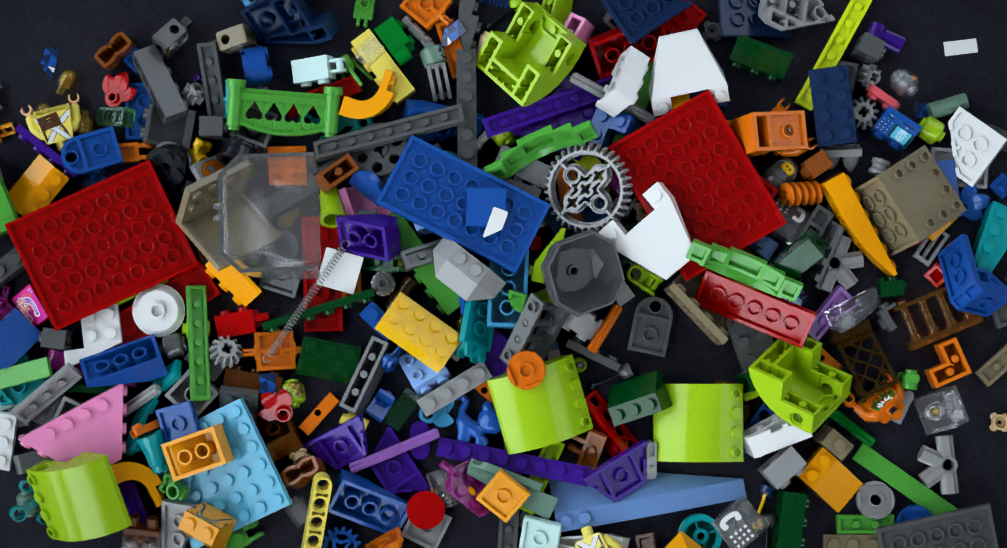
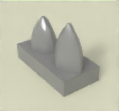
[820,144,862,173]

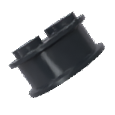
[216,136,263,174]
[146,140,193,186]

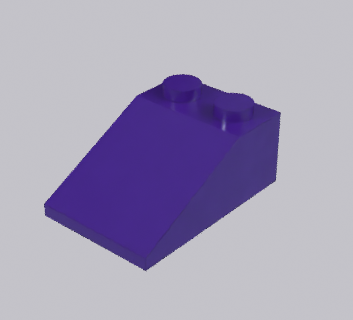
[336,214,401,262]

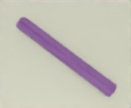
[349,428,440,473]

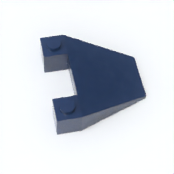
[241,0,339,44]

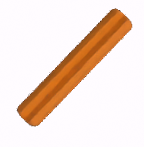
[587,304,622,353]

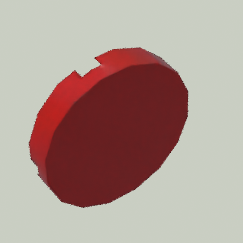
[406,490,445,530]

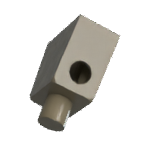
[210,23,258,54]
[813,424,854,462]

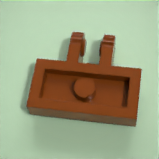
[567,429,608,470]

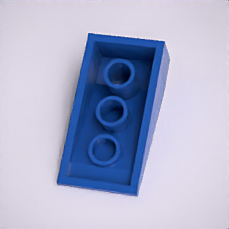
[79,334,168,388]
[328,469,407,533]

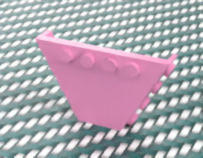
[18,384,127,465]

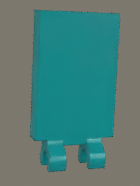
[456,299,495,364]

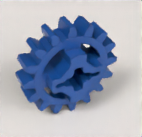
[322,526,362,548]

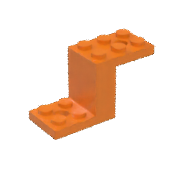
[727,110,808,158]

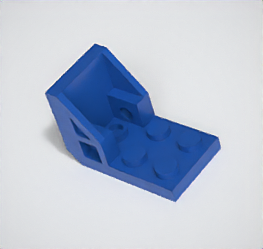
[937,234,1007,317]

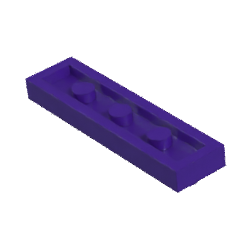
[15,124,82,179]

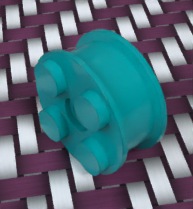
[678,513,722,548]

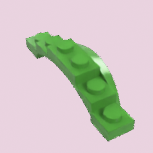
[484,120,598,180]
[686,239,803,302]

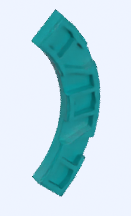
[125,359,182,456]

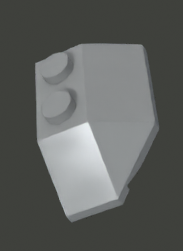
[433,238,506,301]

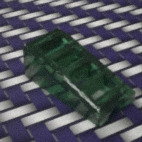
[96,106,136,128]

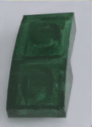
[383,387,422,432]

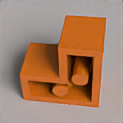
[923,337,972,388]

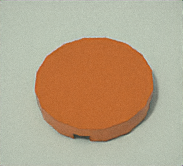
[507,350,546,390]

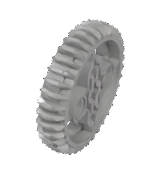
[543,143,633,233]

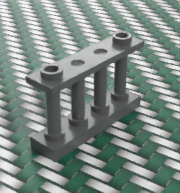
[500,293,569,365]

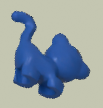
[456,394,501,446]

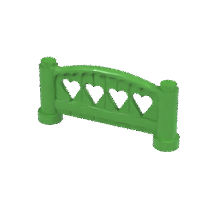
[226,79,343,137]

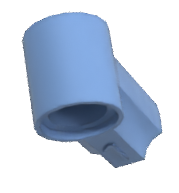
[748,236,779,261]

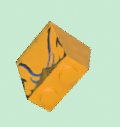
[178,502,238,548]

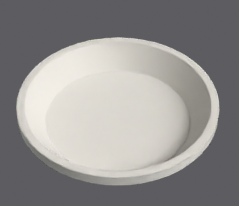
[132,284,185,337]

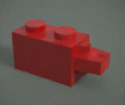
[214,306,270,339]

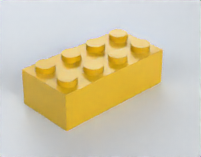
[374,291,460,373]

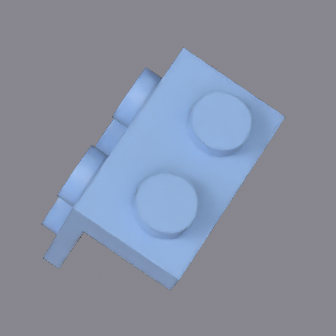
[399,352,453,397]

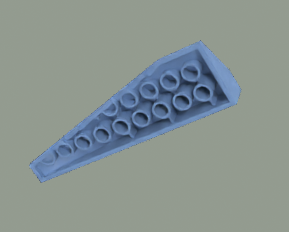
[549,470,747,532]

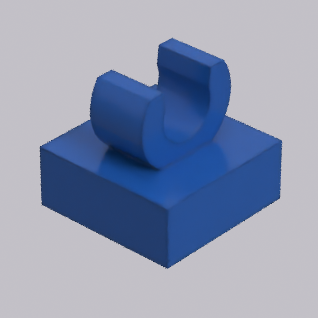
[987,173,1007,200]

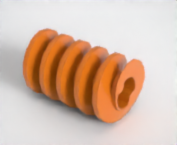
[779,181,823,207]

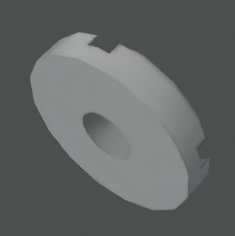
[856,481,895,520]

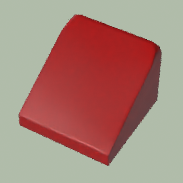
[923,259,945,288]

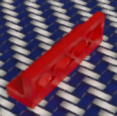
[585,389,639,457]

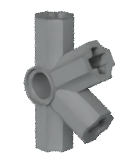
[815,235,864,293]
[916,435,959,495]

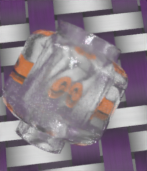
[890,69,919,97]

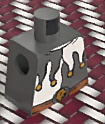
[151,16,193,60]

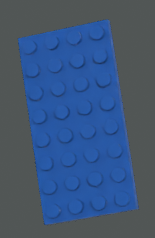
[376,135,551,274]

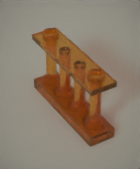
[891,286,984,351]

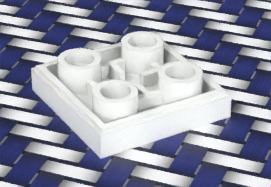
[316,247,364,294]

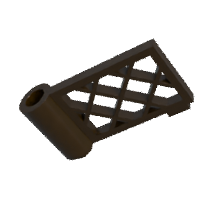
[827,315,899,399]

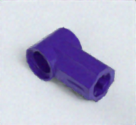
[867,21,906,54]

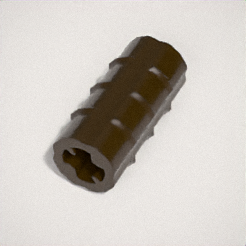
[384,274,419,308]

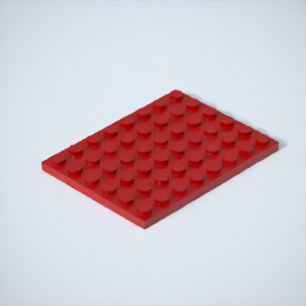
[608,90,787,282]
[5,160,199,331]

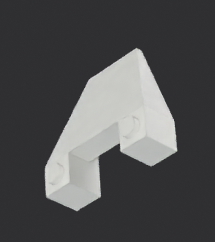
[648,29,730,117]
[598,182,692,280]

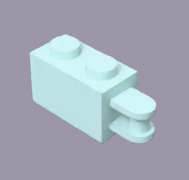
[291,55,346,88]

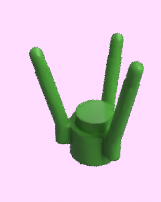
[339,54,373,98]

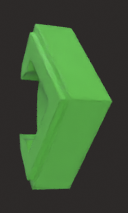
[508,290,528,313]

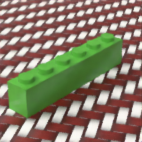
[389,213,460,316]

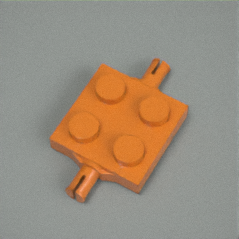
[399,0,453,31]
[242,330,301,372]

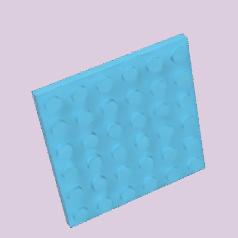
[157,397,292,548]

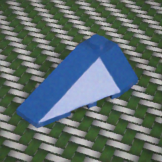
[403,99,484,143]

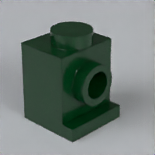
[876,276,907,298]

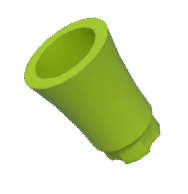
[319,186,346,228]

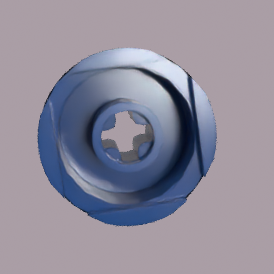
[239,45,273,87]

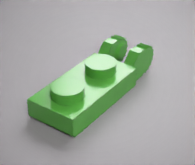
[225,520,265,548]

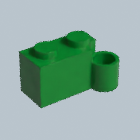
[374,16,416,66]

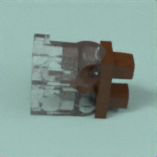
[121,513,161,548]

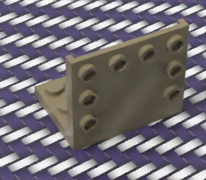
[853,145,967,257]
[175,156,280,272]
[664,273,729,345]

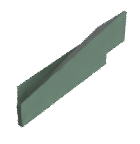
[467,458,558,520]

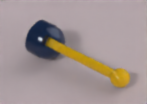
[750,483,776,529]

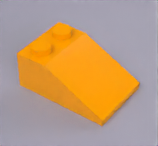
[161,423,234,482]
[795,446,863,513]

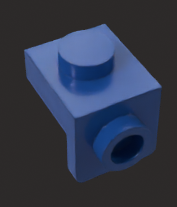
[365,388,396,423]

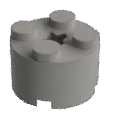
[562,312,604,342]

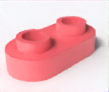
[864,84,901,110]

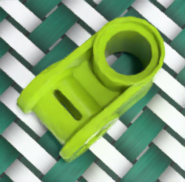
[626,265,664,296]

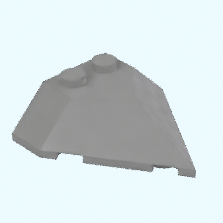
[758,0,836,31]

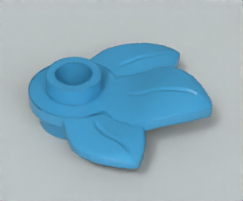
[419,401,454,427]

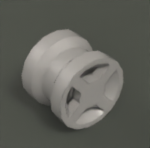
[868,157,891,176]

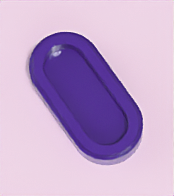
[410,421,430,460]

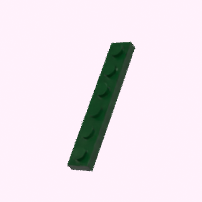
[261,288,376,333]

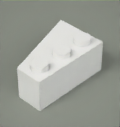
[595,46,650,118]
[743,413,813,458]

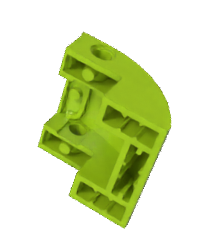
[476,1,587,107]
[749,337,852,434]
[487,355,593,454]
[653,383,744,462]
[26,452,132,542]

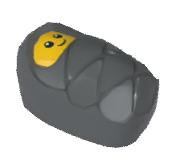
[760,158,799,192]

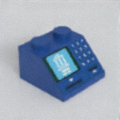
[870,106,922,151]

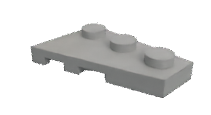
[161,498,198,548]

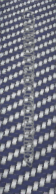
[263,240,349,363]

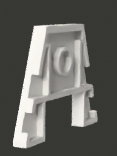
[64,304,123,366]

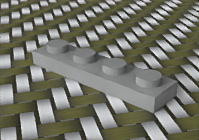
[11,362,83,424]
[417,362,492,417]

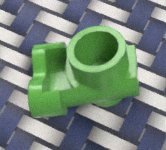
[896,369,920,390]
[159,470,190,501]

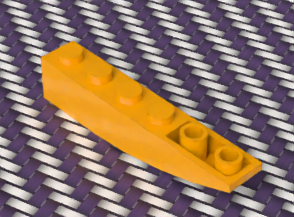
[820,172,897,276]

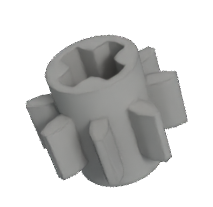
[857,63,881,88]
[181,82,205,106]

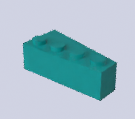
[972,201,1007,273]

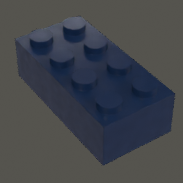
[808,65,859,147]

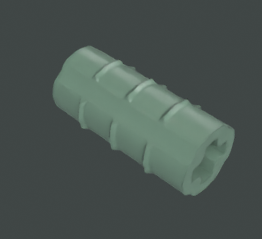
[926,93,969,118]

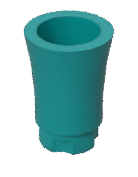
[135,429,169,474]

